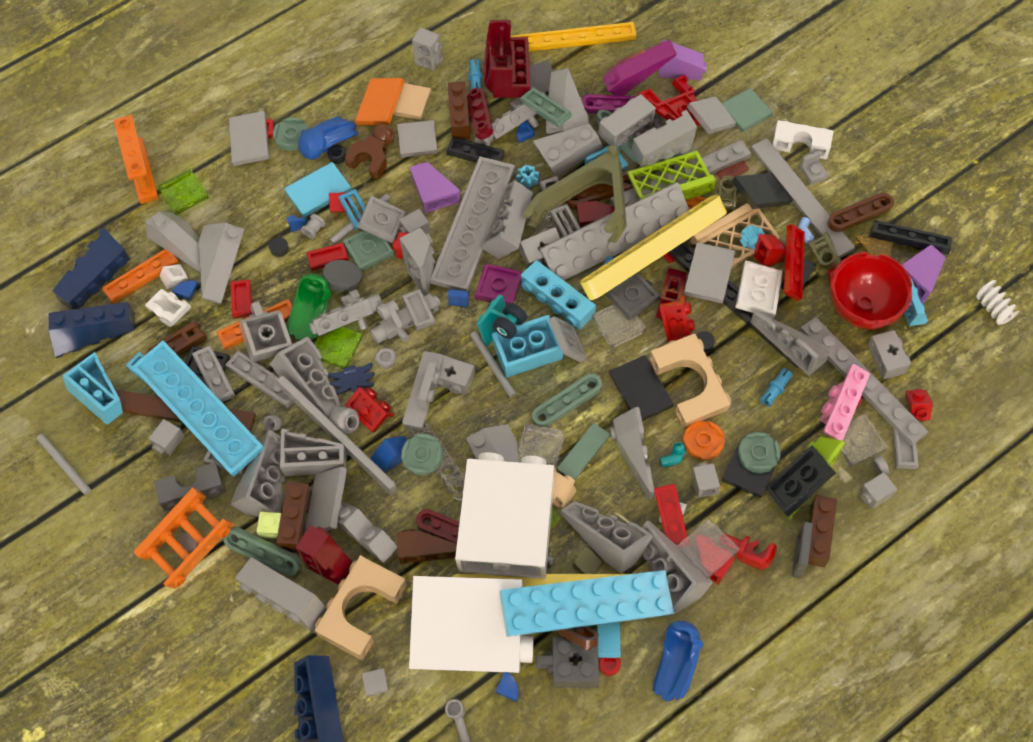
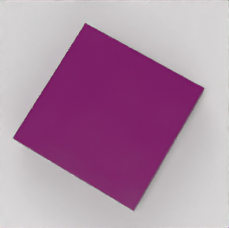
[474,263,523,305]

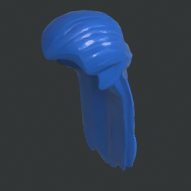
[298,117,358,160]
[653,621,704,702]

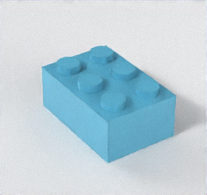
[492,315,563,378]

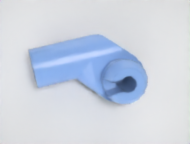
[798,217,814,244]

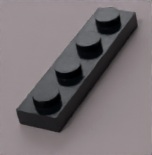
[871,220,952,255]

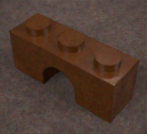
[447,81,470,139]
[276,482,312,552]
[808,495,837,568]

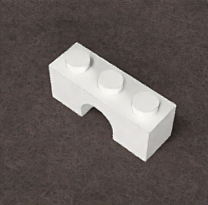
[772,120,833,160]

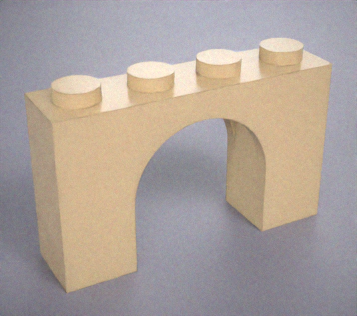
[649,333,731,429]
[314,555,407,661]

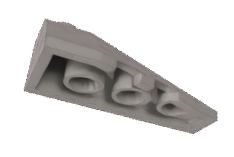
[546,68,589,136]
[198,223,244,305]
[270,336,341,418]
[642,521,713,614]

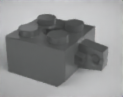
[536,637,599,688]

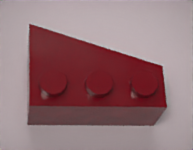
[296,525,353,585]

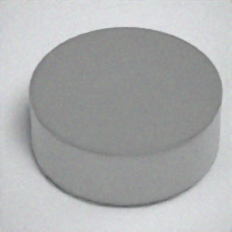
[376,348,396,369]
[872,455,890,475]

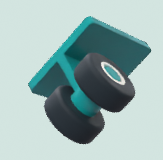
[477,295,527,346]

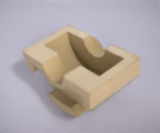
[552,468,576,510]

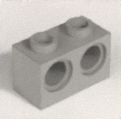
[412,28,443,71]

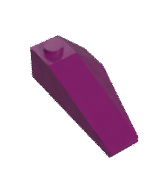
[602,40,677,96]

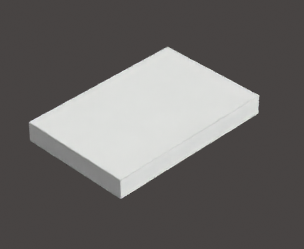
[735,260,783,319]

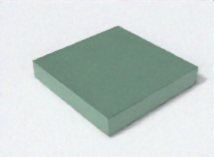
[722,88,773,133]
[343,230,395,272]

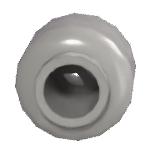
[329,406,359,434]

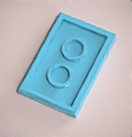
[284,162,352,217]

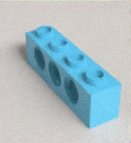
[521,260,596,330]

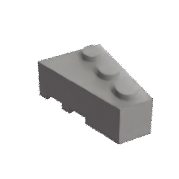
[598,94,656,146]
[631,110,697,167]
[280,428,347,476]

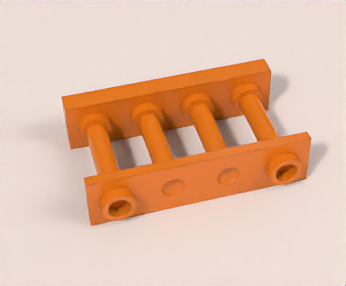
[113,114,159,204]
[133,487,234,589]

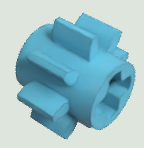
[516,165,539,189]
[740,225,765,249]

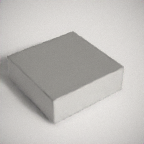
[362,668,389,697]

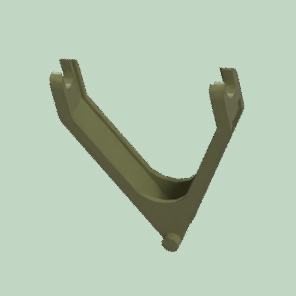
[524,145,627,243]

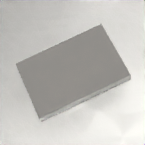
[229,111,270,166]
[684,242,735,304]
[304,467,347,533]

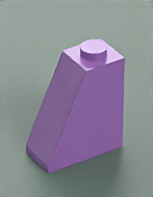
[658,40,707,80]
[410,162,461,213]
[902,245,946,304]

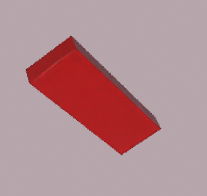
[654,483,690,549]

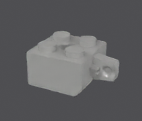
[239,302,292,363]

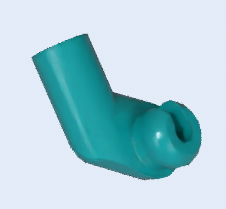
[659,442,686,468]

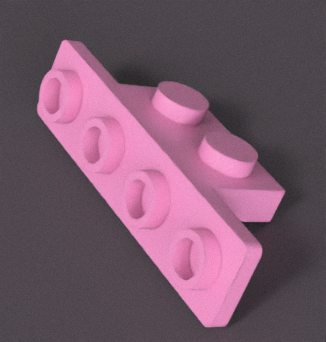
[820,364,870,441]

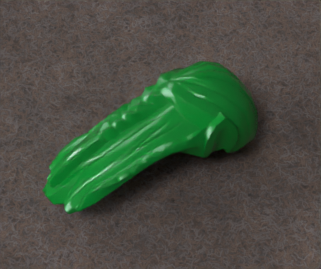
[286,273,332,341]

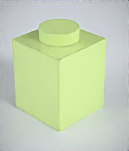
[257,512,281,541]

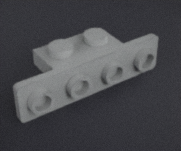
[402,351,443,429]

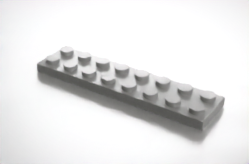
[430,156,515,291]
[539,182,689,280]

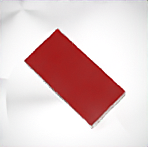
[306,243,349,271]
[230,279,252,319]

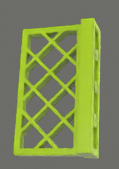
[627,150,716,200]

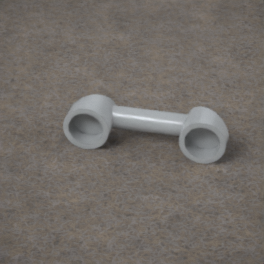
[445,699,470,742]

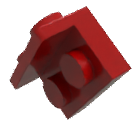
[660,295,695,342]
[344,387,395,432]

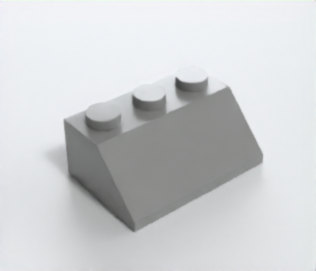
[400,227,436,296]

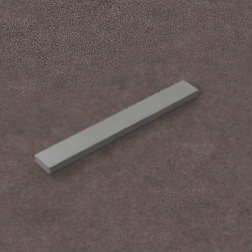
[751,138,855,258]
[277,376,397,496]

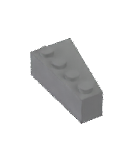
[480,180,533,259]
[235,557,327,634]

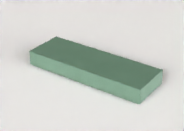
[520,87,572,128]
[557,423,610,480]

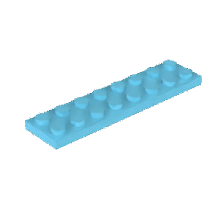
[132,341,265,477]
[499,570,674,637]

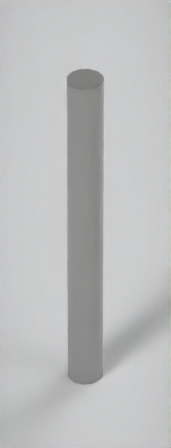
[329,194,391,245]
[470,331,516,398]
[37,434,91,495]

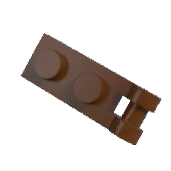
[148,321,207,355]

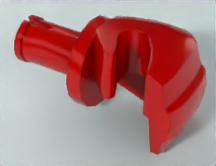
[719,532,777,570]

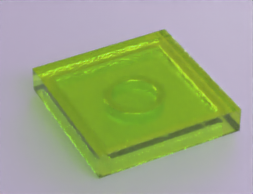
[158,169,209,215]
[314,327,363,369]

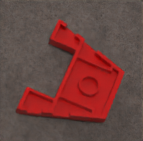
[637,75,700,126]

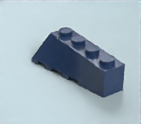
[52,227,130,310]
[49,302,135,359]
[294,655,344,742]

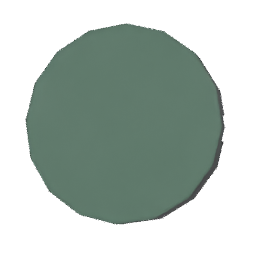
[273,117,309,151]
[738,432,781,473]
[401,434,444,475]

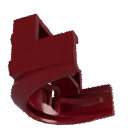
[484,20,531,98]

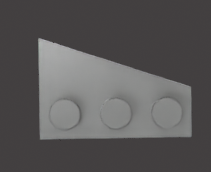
[533,124,603,176]

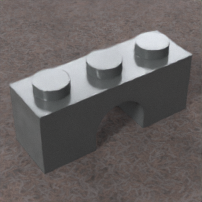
[154,462,226,511]

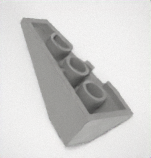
[145,211,201,273]
[751,311,830,376]
[609,407,654,500]
[466,424,520,463]
[230,429,285,517]
[560,501,652,573]

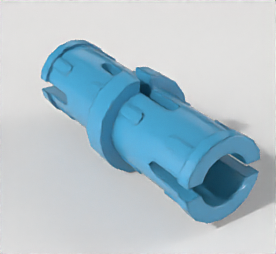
[468,59,483,90]
[760,368,793,407]

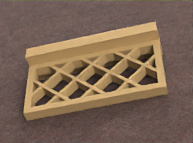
[690,203,780,268]

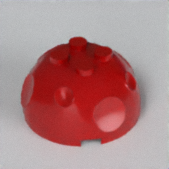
[829,252,913,330]

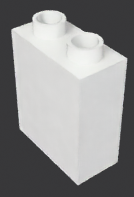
[455,452,554,579]
[409,576,533,673]

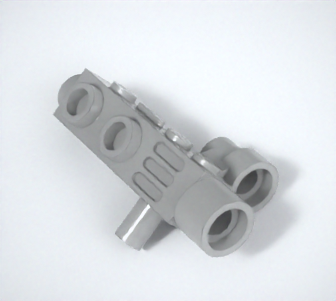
[492,92,546,139]
[309,289,383,336]
[370,293,441,344]

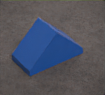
[370,436,407,473]

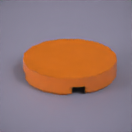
[683,420,725,461]

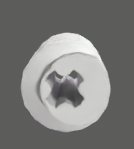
[976,280,1020,325]

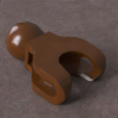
[345,124,395,179]

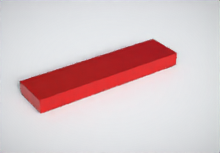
[784,224,805,301]

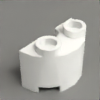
[145,289,191,327]

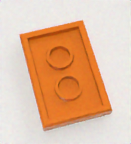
[355,78,405,125]

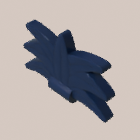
[328,362,375,395]

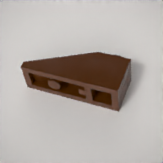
[397,529,457,564]

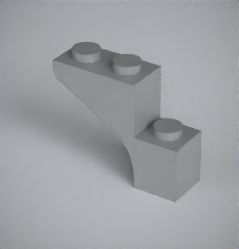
[337,501,398,563]

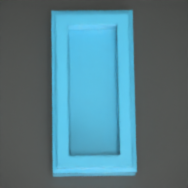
[597,622,621,658]

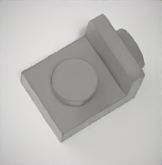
[800,152,828,185]

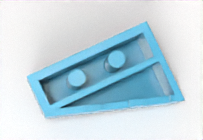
[62,352,123,425]

